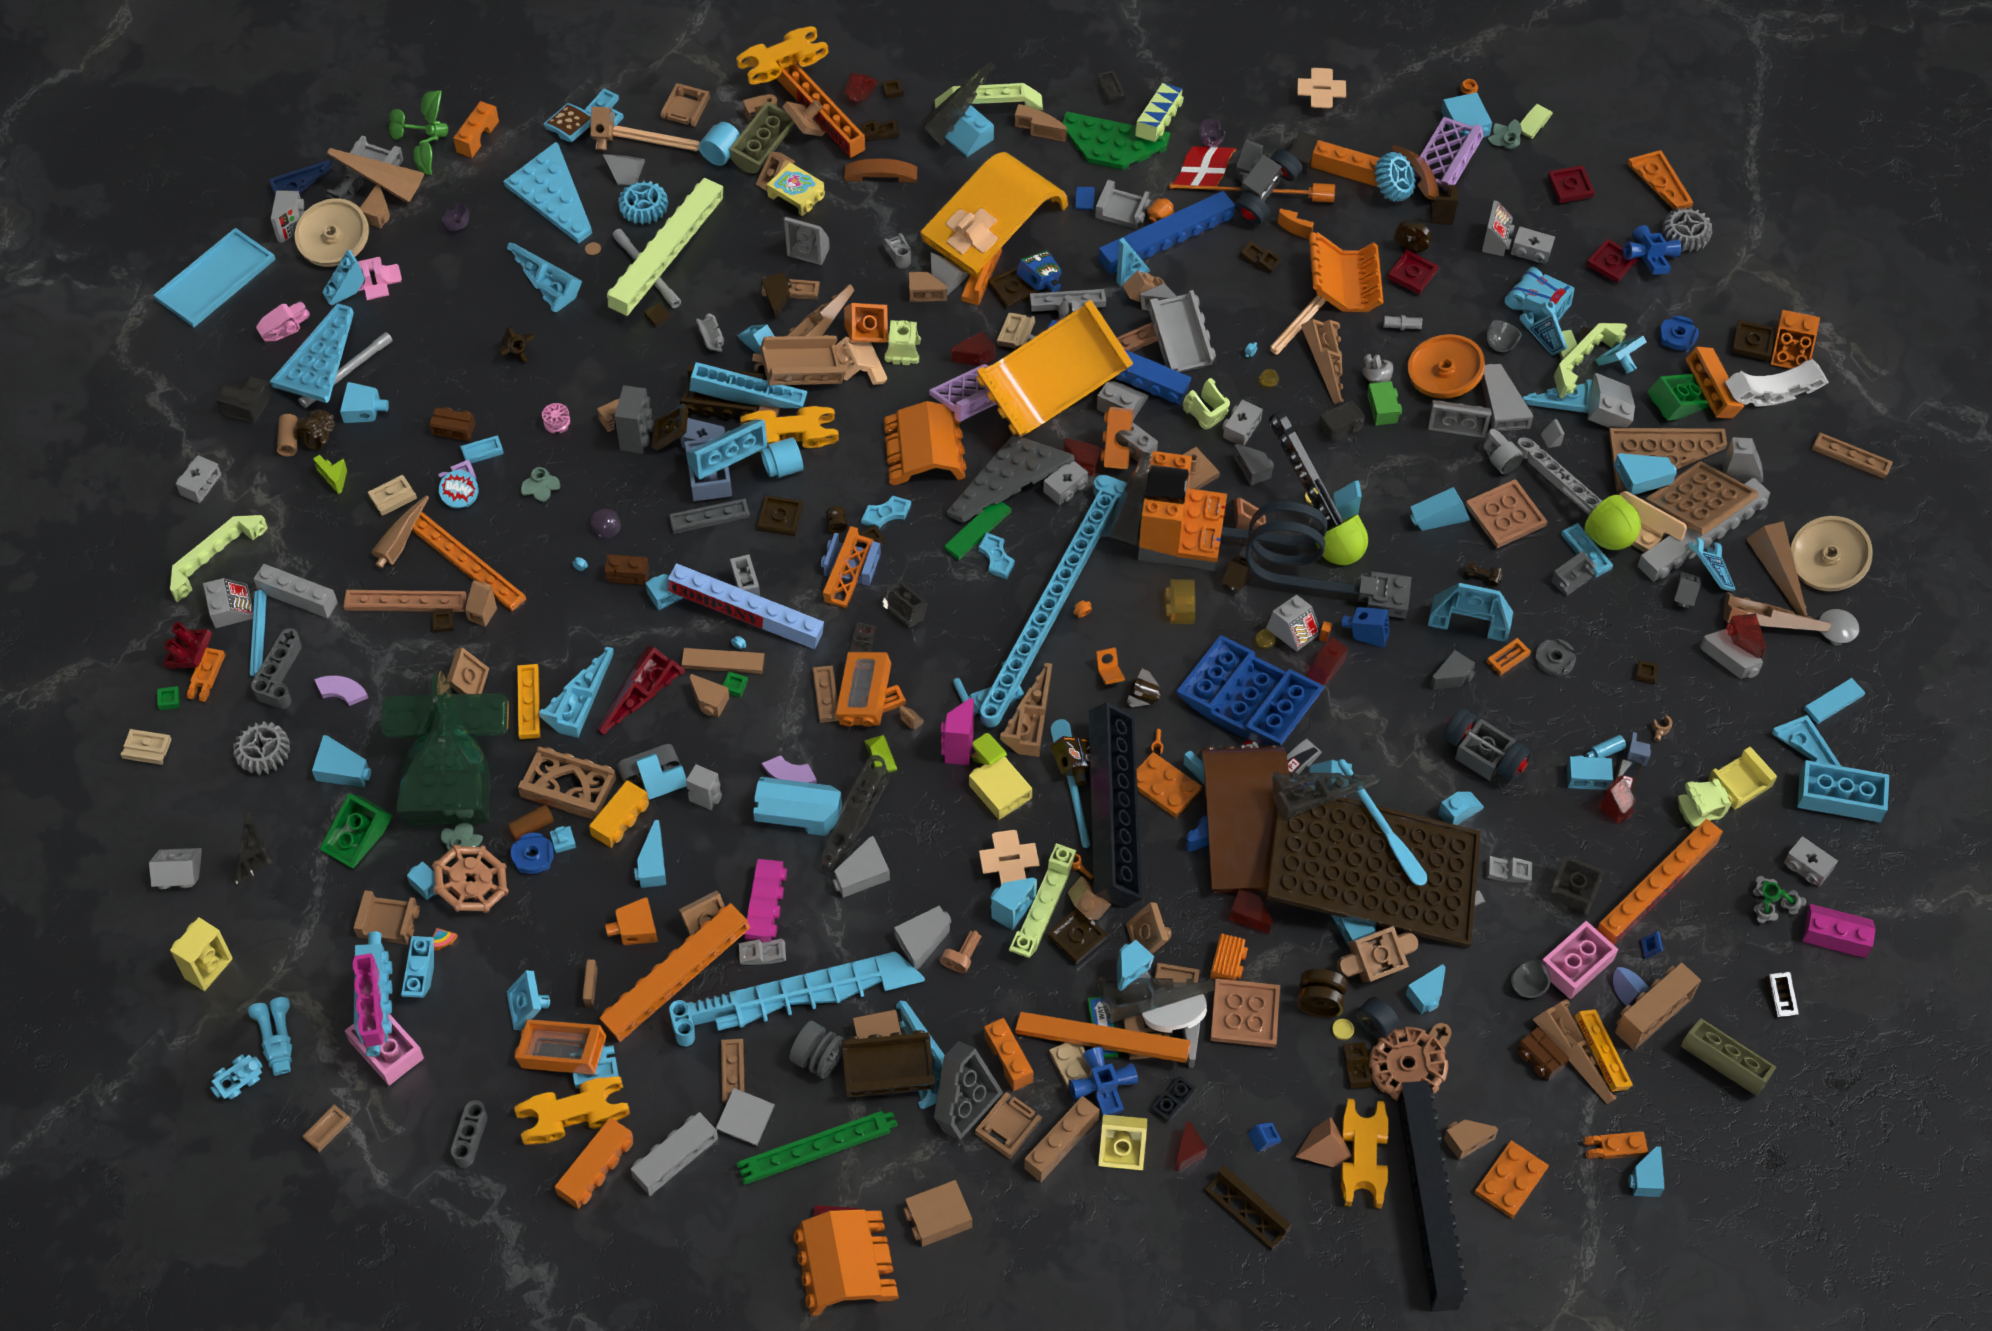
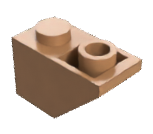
[1122,270,1165,302]
[465,580,497,627]

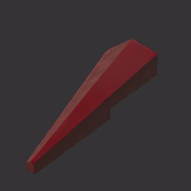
[596,646,686,735]

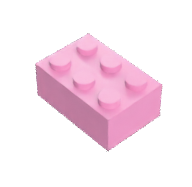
[1542,921,1618,1000]
[345,1014,424,1086]

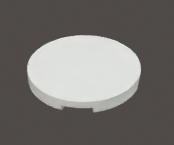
[1141,985,1207,1033]

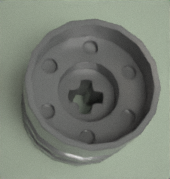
[789,1021,845,1079]

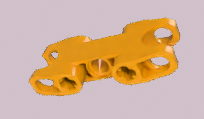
[736,26,828,85]
[740,406,839,452]
[514,1077,630,1145]
[1341,1099,1388,1209]

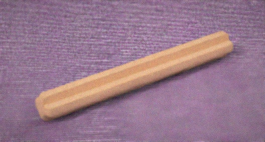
[613,126,699,151]
[1270,294,1326,355]

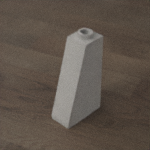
[1480,364,1533,431]

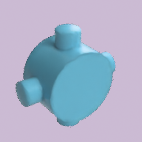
[1245,342,1258,357]
[572,557,588,571]
[731,636,746,650]

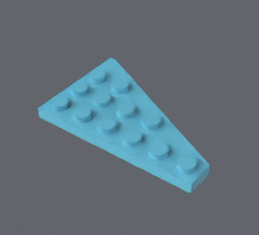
[503,142,592,244]
[270,304,354,403]

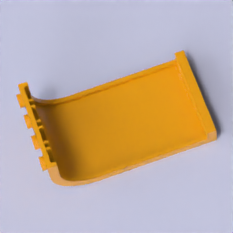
[920,152,1068,280]
[976,300,1133,438]

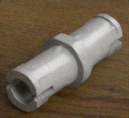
[1383,315,1422,330]

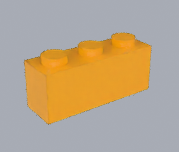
[589,780,649,848]

